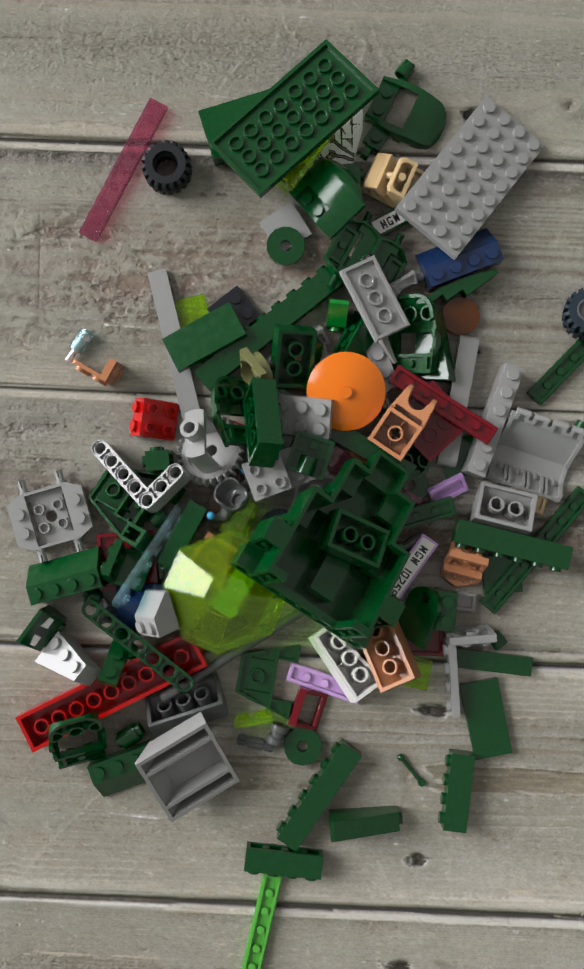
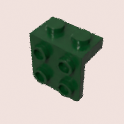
[100,539,154,592]

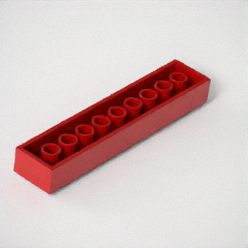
[16,628,209,752]

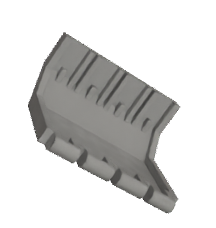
[486,407,584,502]

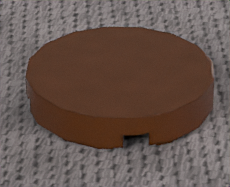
[442,297,480,336]

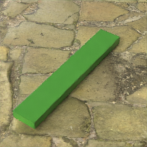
[241,874,283,969]

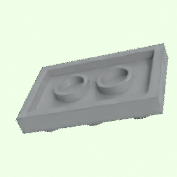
[278,393,334,440]

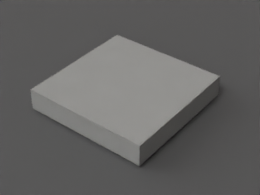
[259,202,312,251]

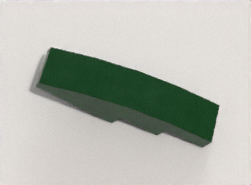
[427,269,499,304]

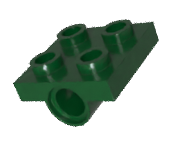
[285,430,335,480]

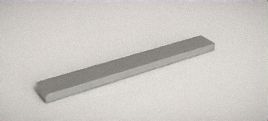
[147,268,200,421]

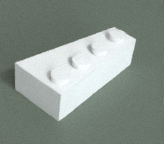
[308,627,378,703]

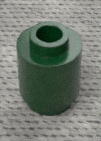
[116,722,146,749]

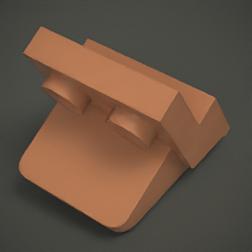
[439,542,489,588]

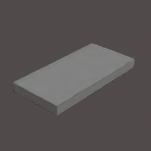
[339,255,410,343]

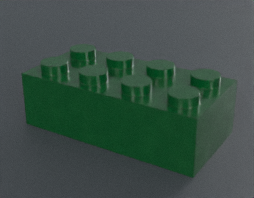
[243,377,285,468]

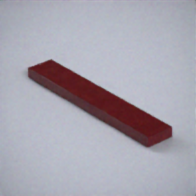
[388,365,499,445]

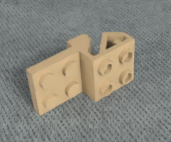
[361,153,424,208]

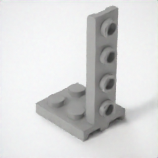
[442,624,497,718]

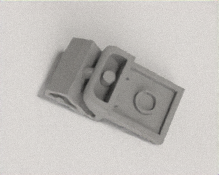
[241,446,329,502]

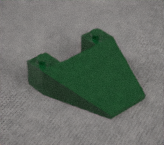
[88,469,186,554]

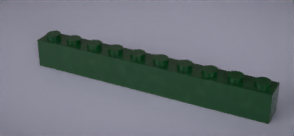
[194,255,350,391]

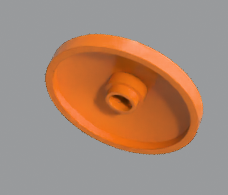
[307,352,386,431]

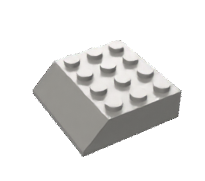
[135,712,240,823]

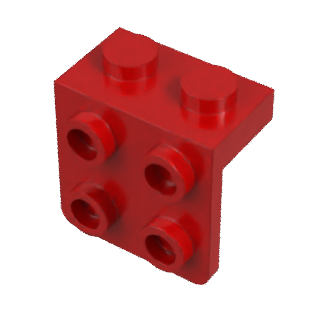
[129,397,179,441]

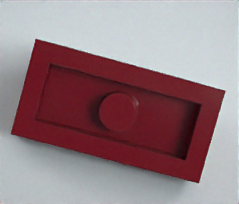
[288,685,329,731]

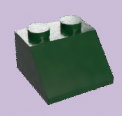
[425,589,458,632]

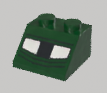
[16,604,67,652]

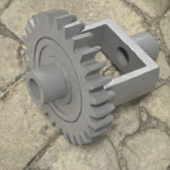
[176,409,248,487]

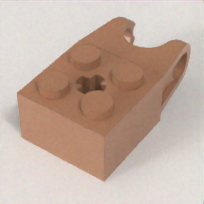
[368,384,437,461]

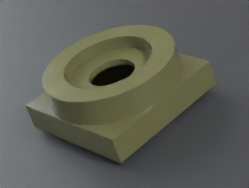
[240,347,273,386]

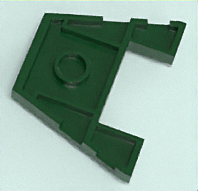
[235,644,301,720]

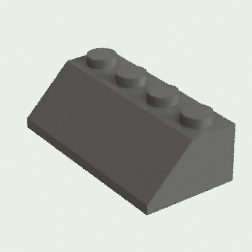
[144,672,229,738]

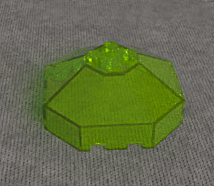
[162,529,286,655]

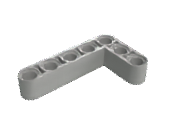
[91,439,190,513]

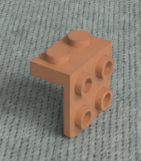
[72,358,124,386]

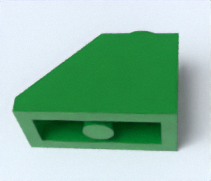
[326,299,349,333]

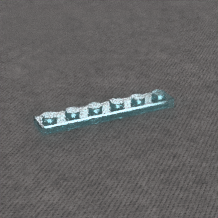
[112,504,183,609]

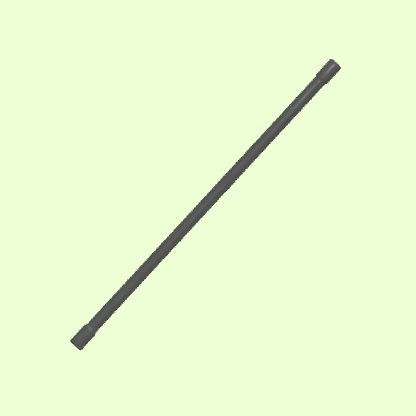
[159,531,422,703]

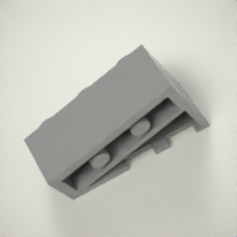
[35,631,101,686]

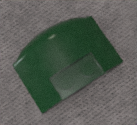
[288,157,366,240]

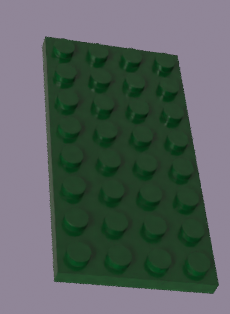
[208,39,379,198]

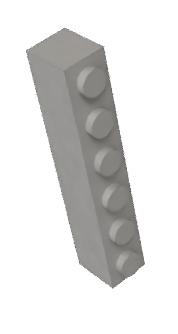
[461,362,525,479]

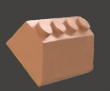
[363,621,422,693]

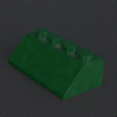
[26,546,110,606]
[87,738,156,797]

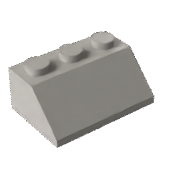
[469,481,538,535]

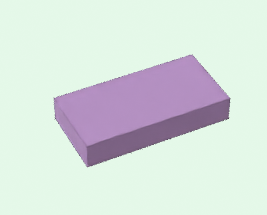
[427,472,469,501]

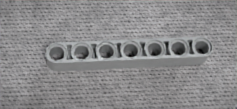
[436,335,479,468]

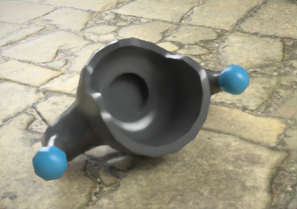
[207,468,250,522]

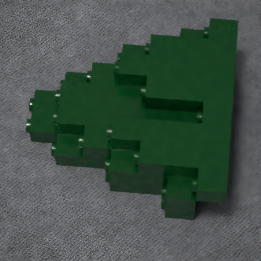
[229,450,416,649]

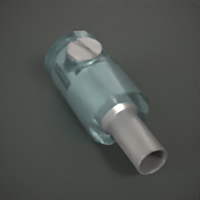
[65,327,94,363]

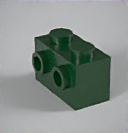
[142,447,174,472]

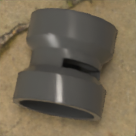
[265,721,289,747]

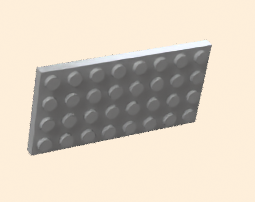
[394,96,545,260]

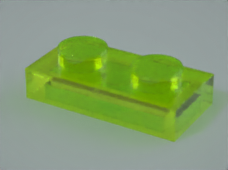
[234,708,273,729]

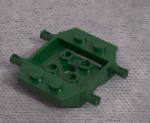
[323,211,407,290]

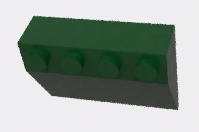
[198,89,269,166]

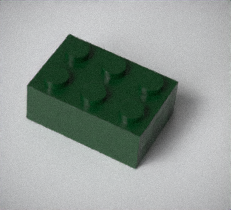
[270,324,318,389]
[317,508,391,571]

